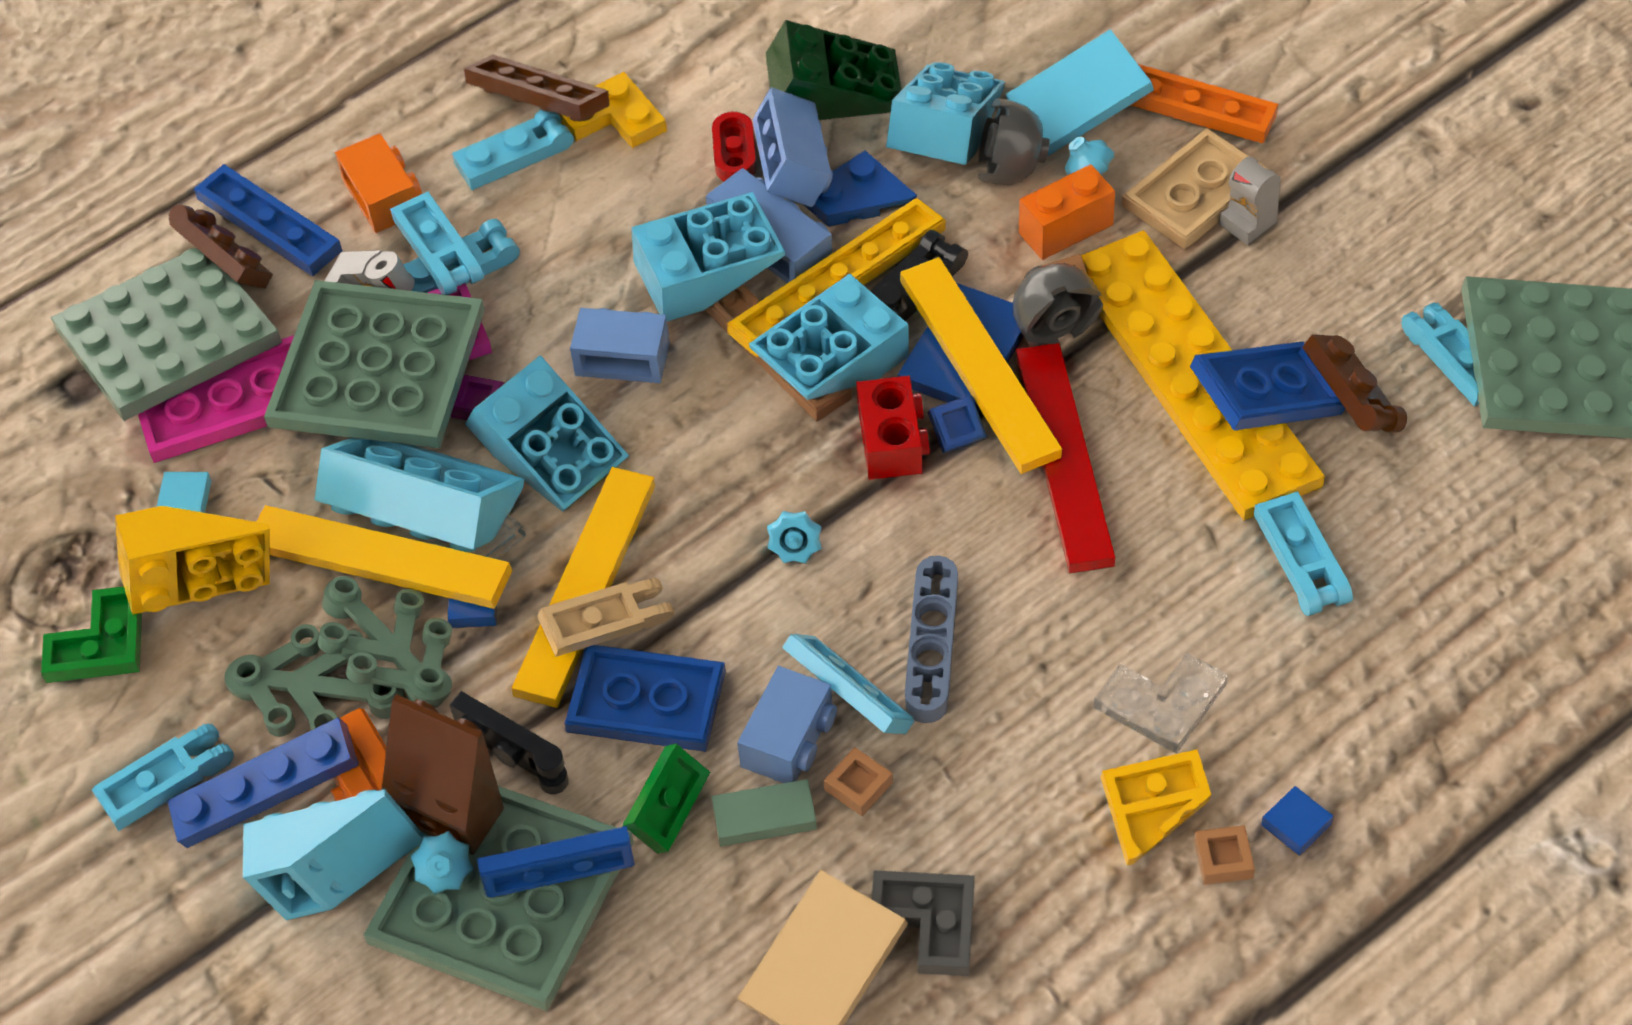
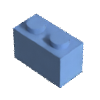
[570,308,670,383]
[737,666,837,783]

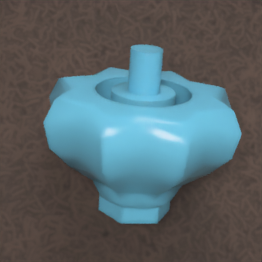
[1065,137,1114,175]
[767,511,822,564]
[410,831,474,894]

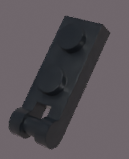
[870,229,968,321]
[449,691,569,794]

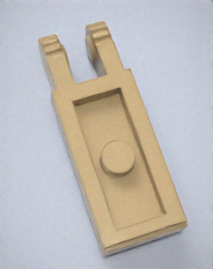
[537,577,675,657]

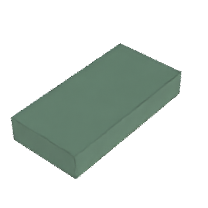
[711,779,817,847]

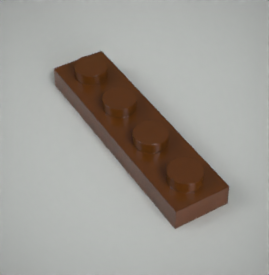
[464,54,610,121]

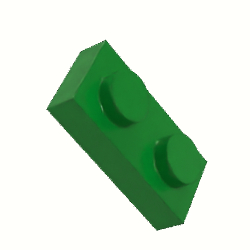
[623,743,711,854]

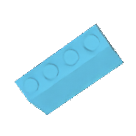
[314,438,525,552]

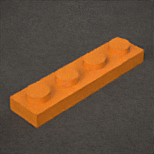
[1131,64,1278,144]

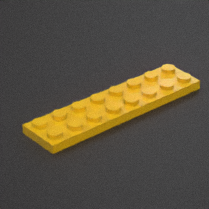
[1081,230,1325,521]

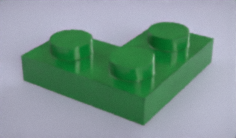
[41,586,142,683]

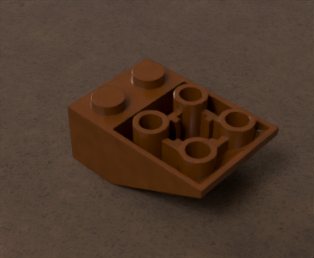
[382,694,504,856]

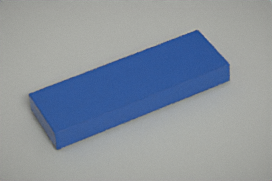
[477,826,635,898]

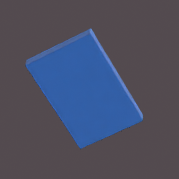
[897,283,1024,413]
[1190,341,1345,431]
[564,645,726,752]

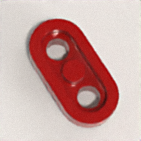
[712,112,757,182]

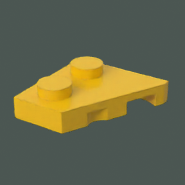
[1101,749,1212,866]

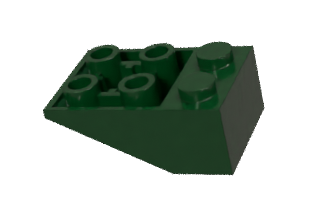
[765,20,902,120]

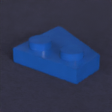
[803,150,917,227]

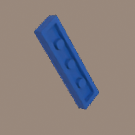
[194,164,342,277]
[167,717,359,848]

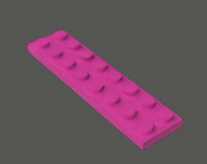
[138,283,492,463]

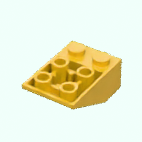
[115,506,270,615]

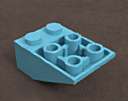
[886,62,1005,165]
[631,192,785,321]
[749,274,909,400]
[465,355,629,512]
[243,789,424,921]

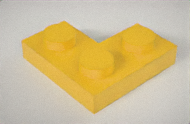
[558,71,667,149]

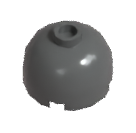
[978,98,1050,185]
[1013,263,1103,347]

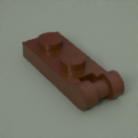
[169,204,273,289]
[1302,334,1407,433]

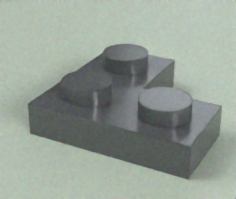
[871,870,975,976]

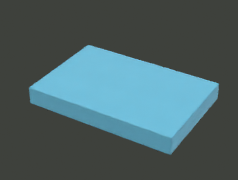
[1006,29,1154,156]

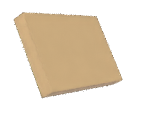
[1122,128,1268,250]
[738,869,908,1025]

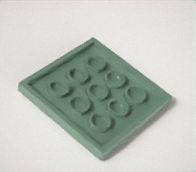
[51,248,282,421]
[1461,276,1632,439]
[264,280,485,448]
[364,786,634,1011]

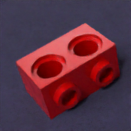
[856,375,930,480]

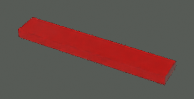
[1016,343,1116,574]

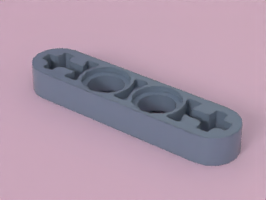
[905,555,958,723]

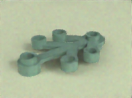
[318,576,452,708]
[225,624,406,737]

